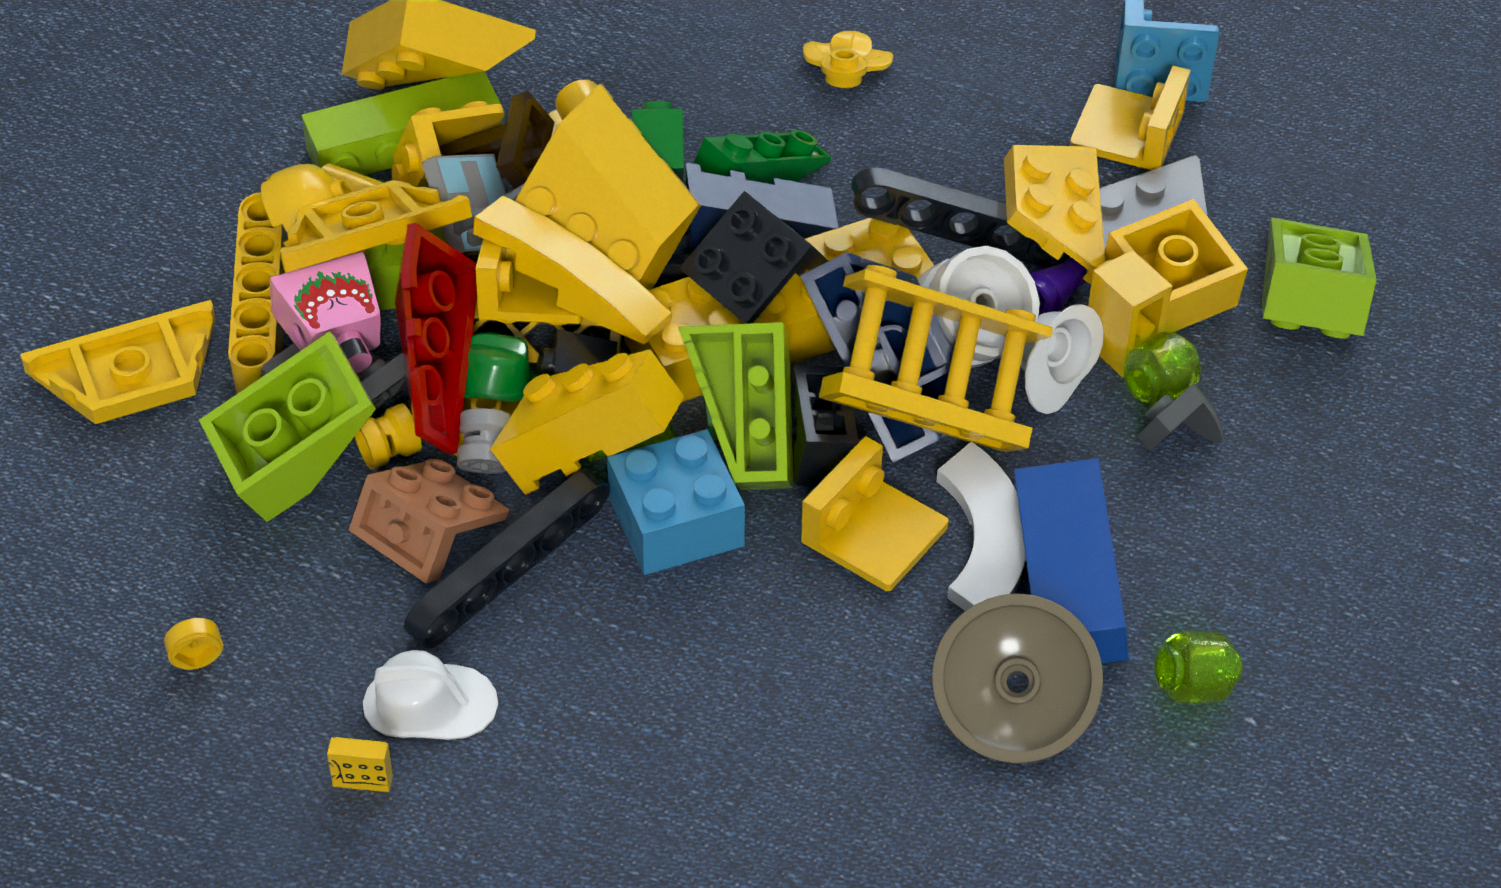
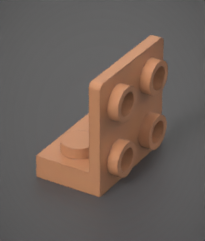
[349,459,509,584]

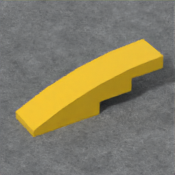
[473,196,672,344]

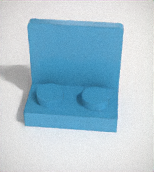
[1114,0,1219,102]

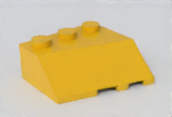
[341,0,536,90]
[515,84,701,290]

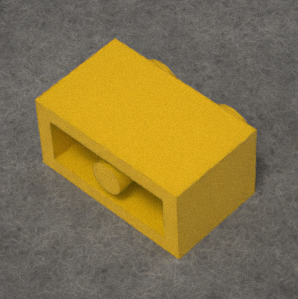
[1088,250,1173,377]

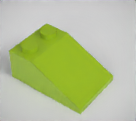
[1262,217,1377,339]
[199,331,376,522]

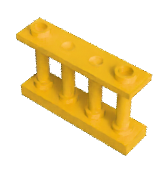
[819,265,1053,452]

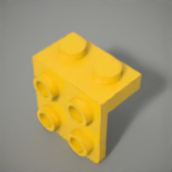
[392,101,505,188]

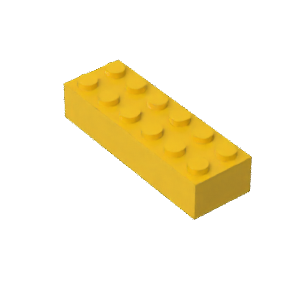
[624,218,934,402]

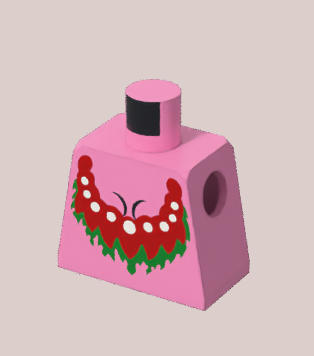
[270,251,381,374]

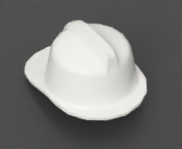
[1021,304,1104,414]
[363,650,498,740]

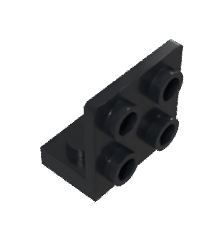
[681,190,828,324]

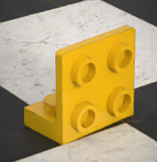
[1070,66,1191,170]
[475,239,583,326]
[801,436,949,591]

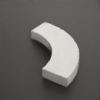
[936,441,1026,611]

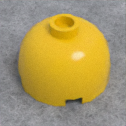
[261,164,352,247]

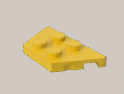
[1004,145,1106,284]
[280,180,472,273]
[20,300,216,424]

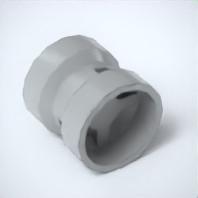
[457,408,511,474]

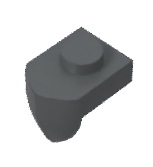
[1137,384,1225,451]

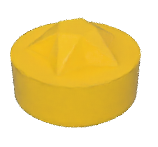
[164,618,223,670]

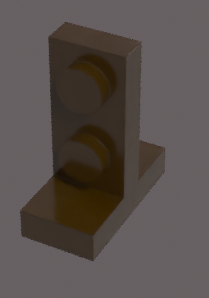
[439,91,555,189]

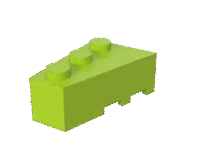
[678,322,793,490]

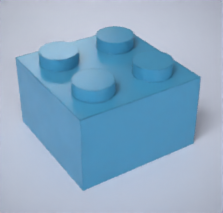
[607,429,745,575]

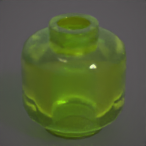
[1125,331,1201,406]
[1154,631,1243,704]

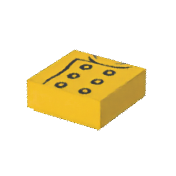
[327,737,393,792]

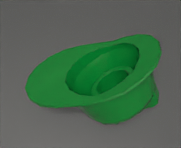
[464,333,536,401]

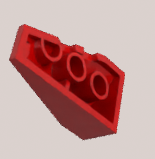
[395,222,477,455]

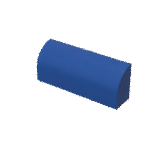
[1014,458,1129,664]

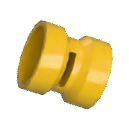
[354,403,422,470]

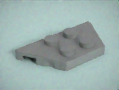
[1100,155,1207,249]

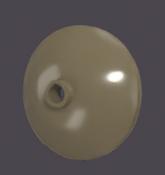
[932,594,1103,764]

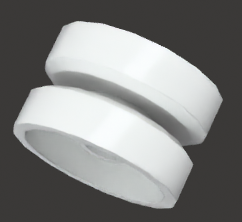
[918,246,1040,368]

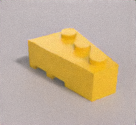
[490,349,685,495]

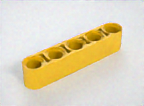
[228,192,288,394]

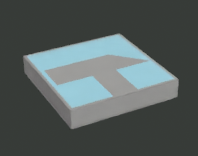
[422,154,506,256]

